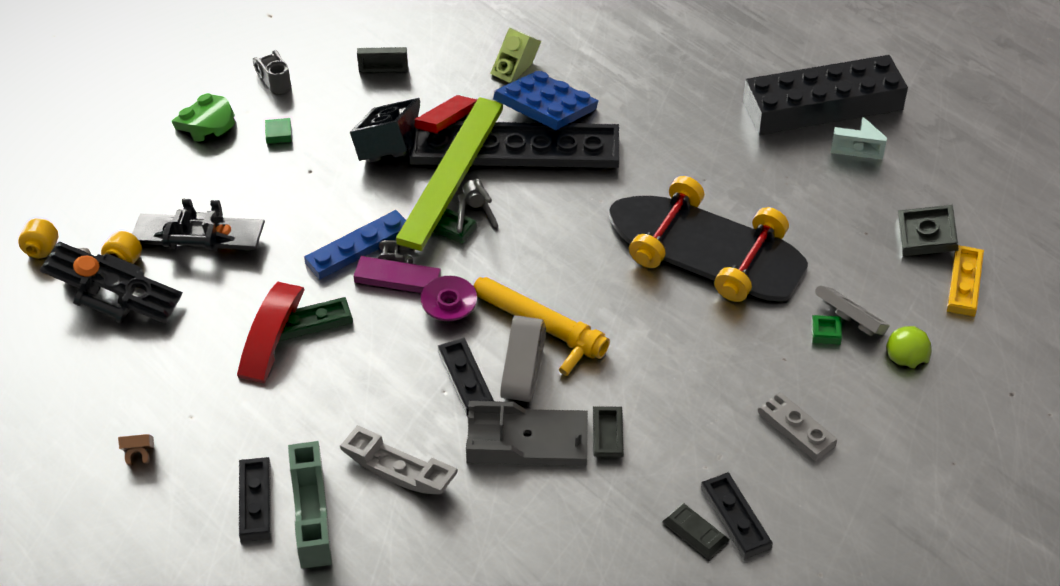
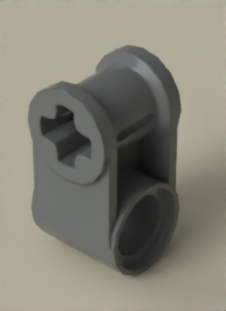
[252,49,292,94]

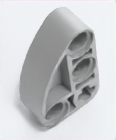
[500,315,546,402]

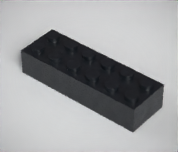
[743,54,908,135]

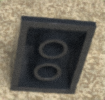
[349,98,421,162]

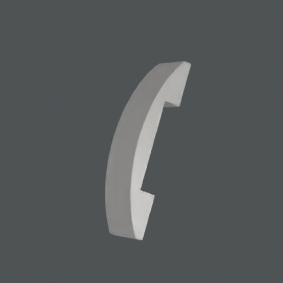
[340,425,458,494]

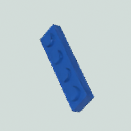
[304,210,406,280]

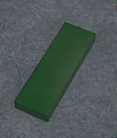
[278,297,353,342]

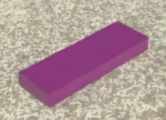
[353,256,441,293]

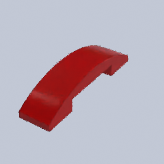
[237,281,305,384]

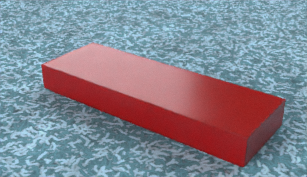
[415,95,477,133]

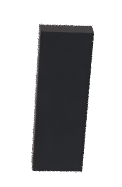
[438,337,494,416]
[239,457,272,542]
[701,472,773,559]

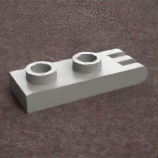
[815,286,890,336]
[758,392,837,462]

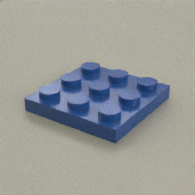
[493,71,599,130]

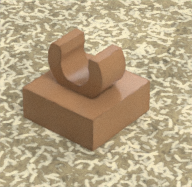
[118,434,154,465]

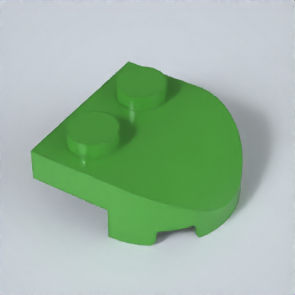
[171,93,235,141]

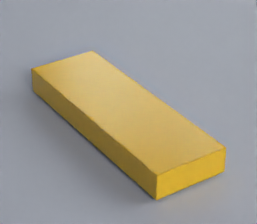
[947,245,984,317]

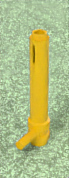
[473,277,610,376]

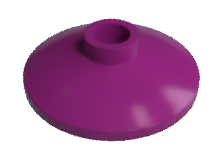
[421,275,477,321]

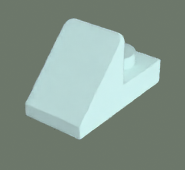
[831,118,887,160]

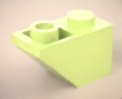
[490,28,541,83]

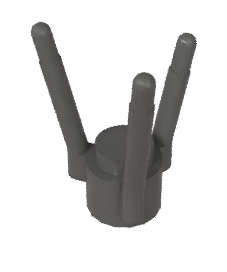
[457,179,498,233]

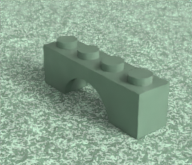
[288,441,332,569]

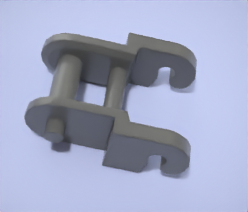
[378,240,413,264]

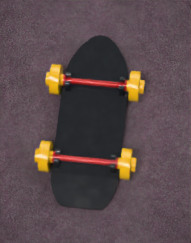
[609,176,808,302]

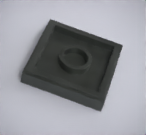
[898,205,959,256]

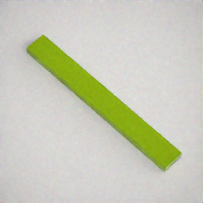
[396,97,503,251]

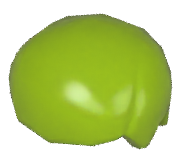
[886,326,932,369]

